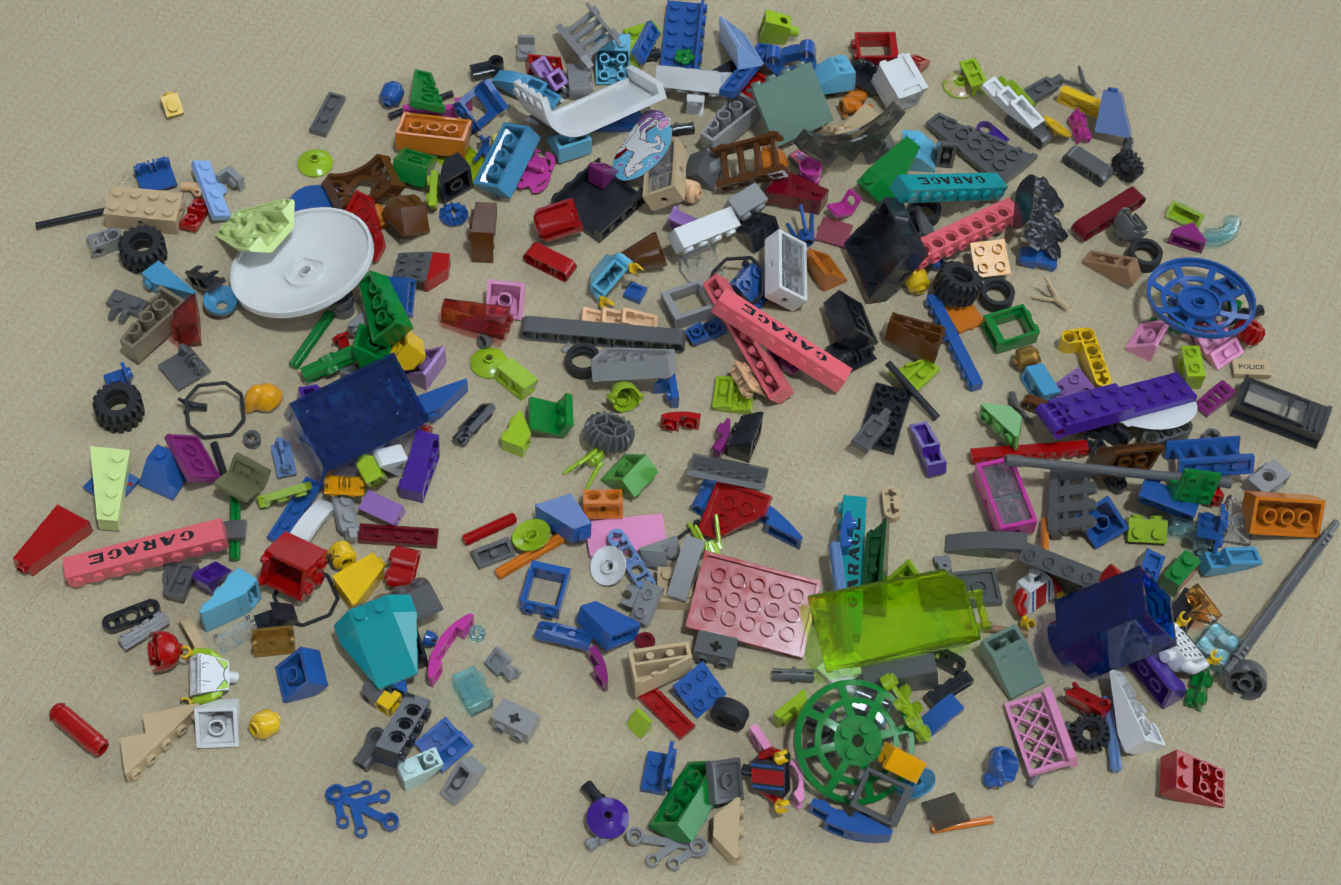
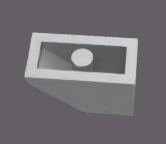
[440,756,487,806]

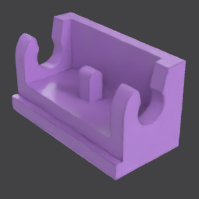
[666,205,697,229]
[358,490,406,526]

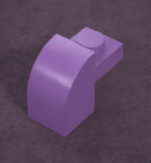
[529,55,568,92]

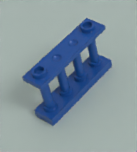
[1164,436,1255,476]

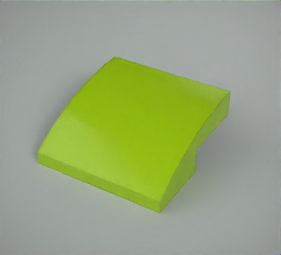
[712,376,755,414]

